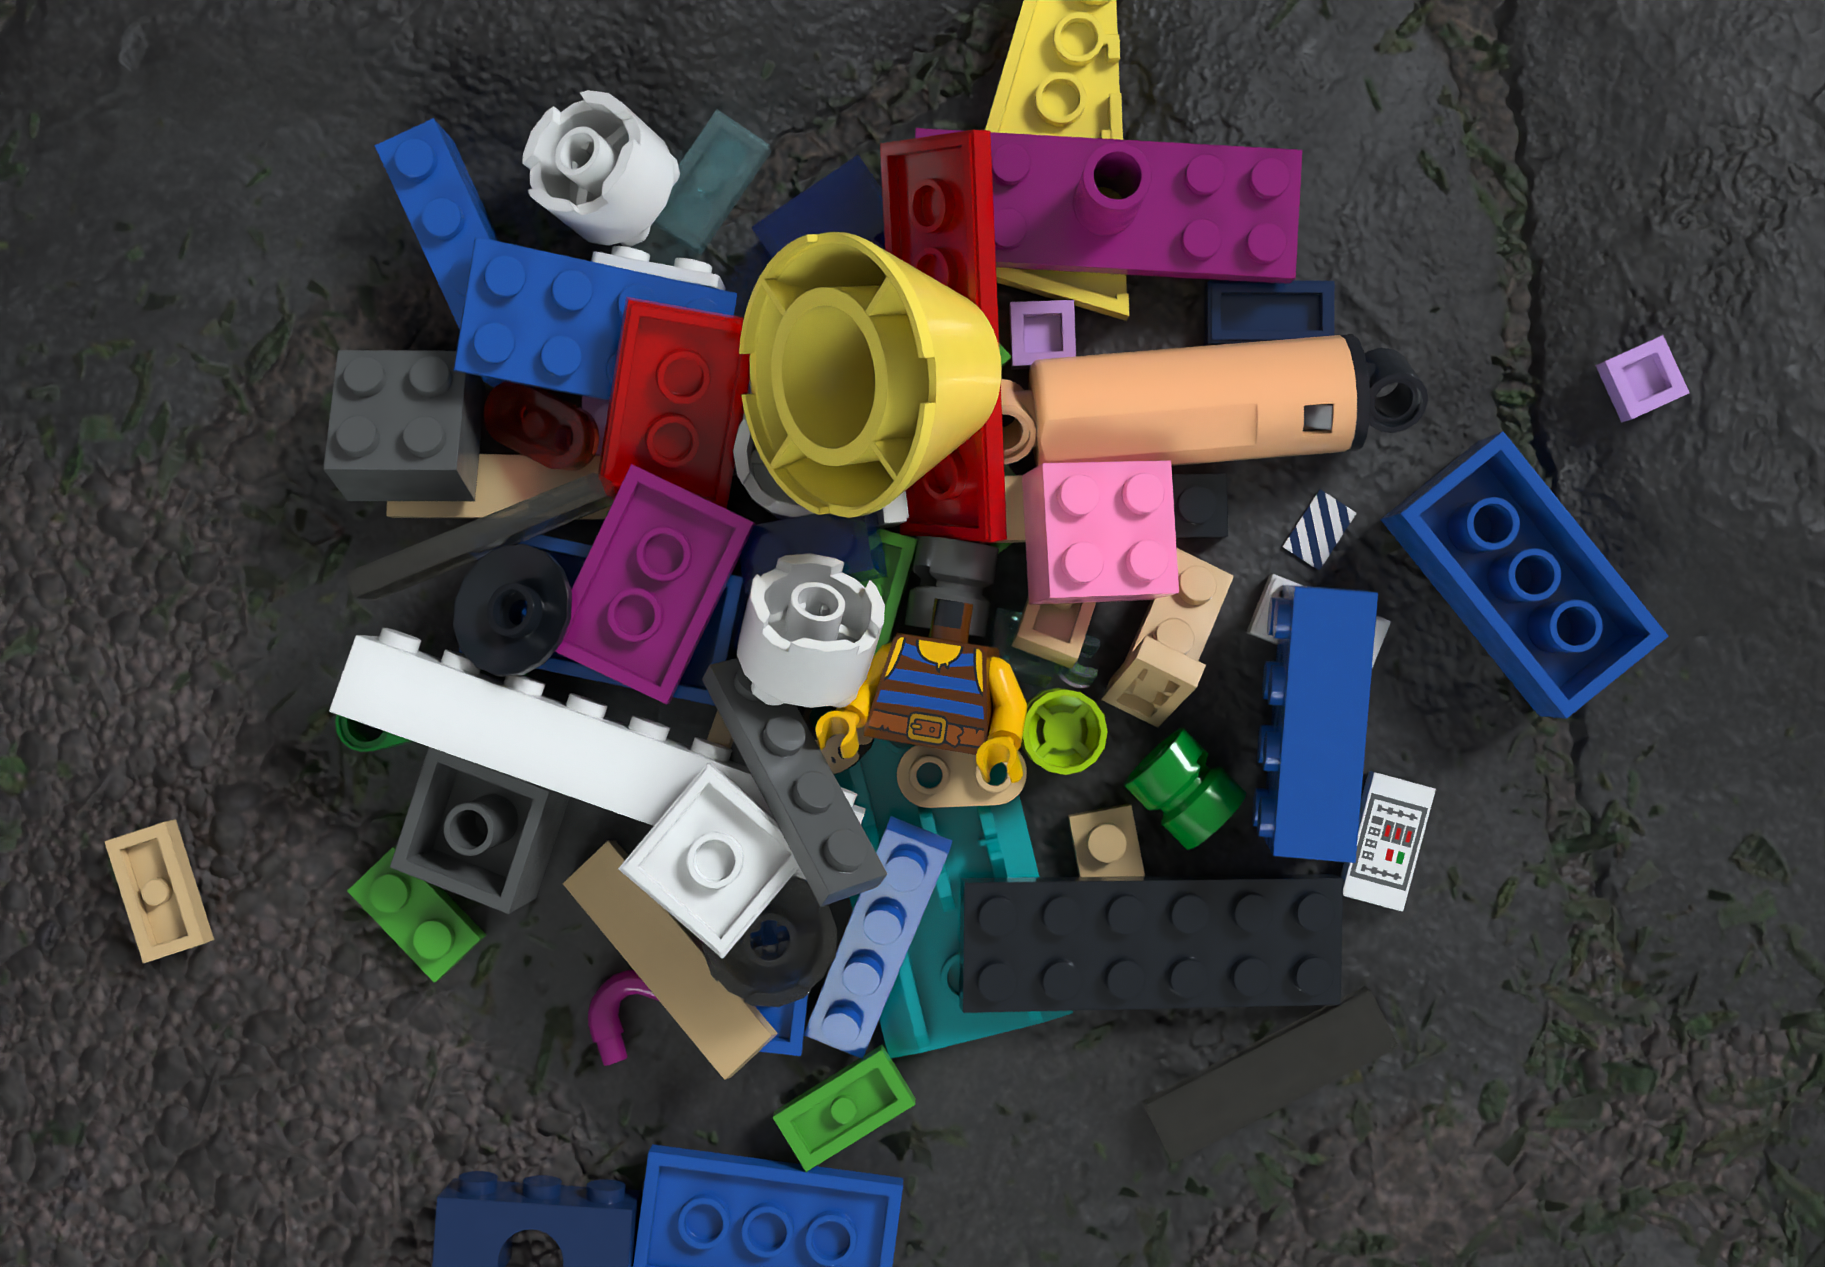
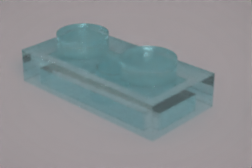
[653,109,771,255]

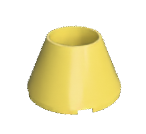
[739,232,1002,518]

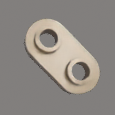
[897,745,1027,808]

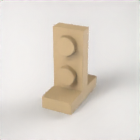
[1101,548,1234,727]

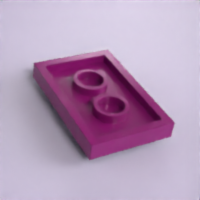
[555,464,755,705]

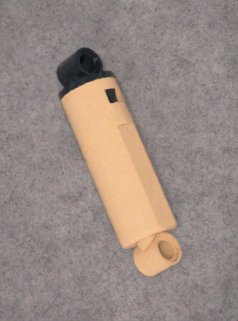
[1001,334,1428,467]

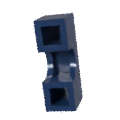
[432,1171,642,1267]

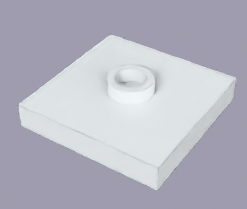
[618,763,800,959]

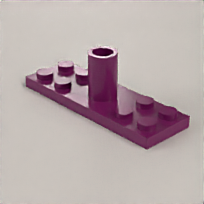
[915,128,1303,284]

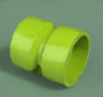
[1021,688,1108,775]

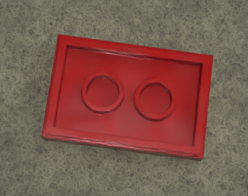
[595,297,750,509]

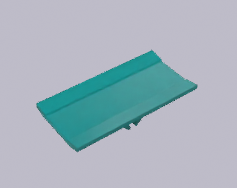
[810,706,1073,1058]

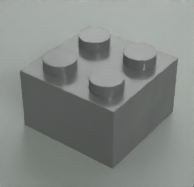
[324,350,486,501]
[390,747,570,914]

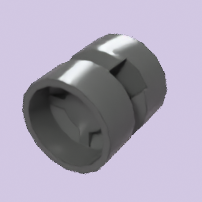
[904,536,999,638]

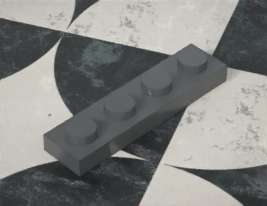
[702,658,887,907]

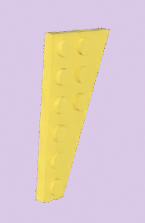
[985,0,1129,321]

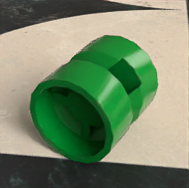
[1123,728,1246,850]

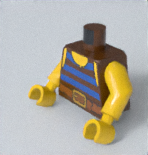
[815,598,1027,783]

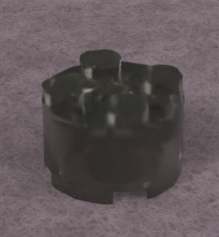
[703,875,837,1007]

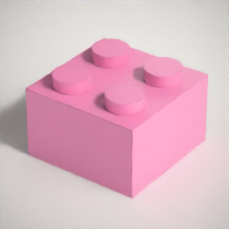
[1022,460,1179,605]

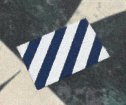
[1283,489,1356,571]

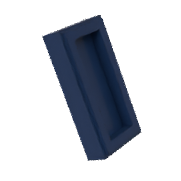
[1204,280,1334,346]

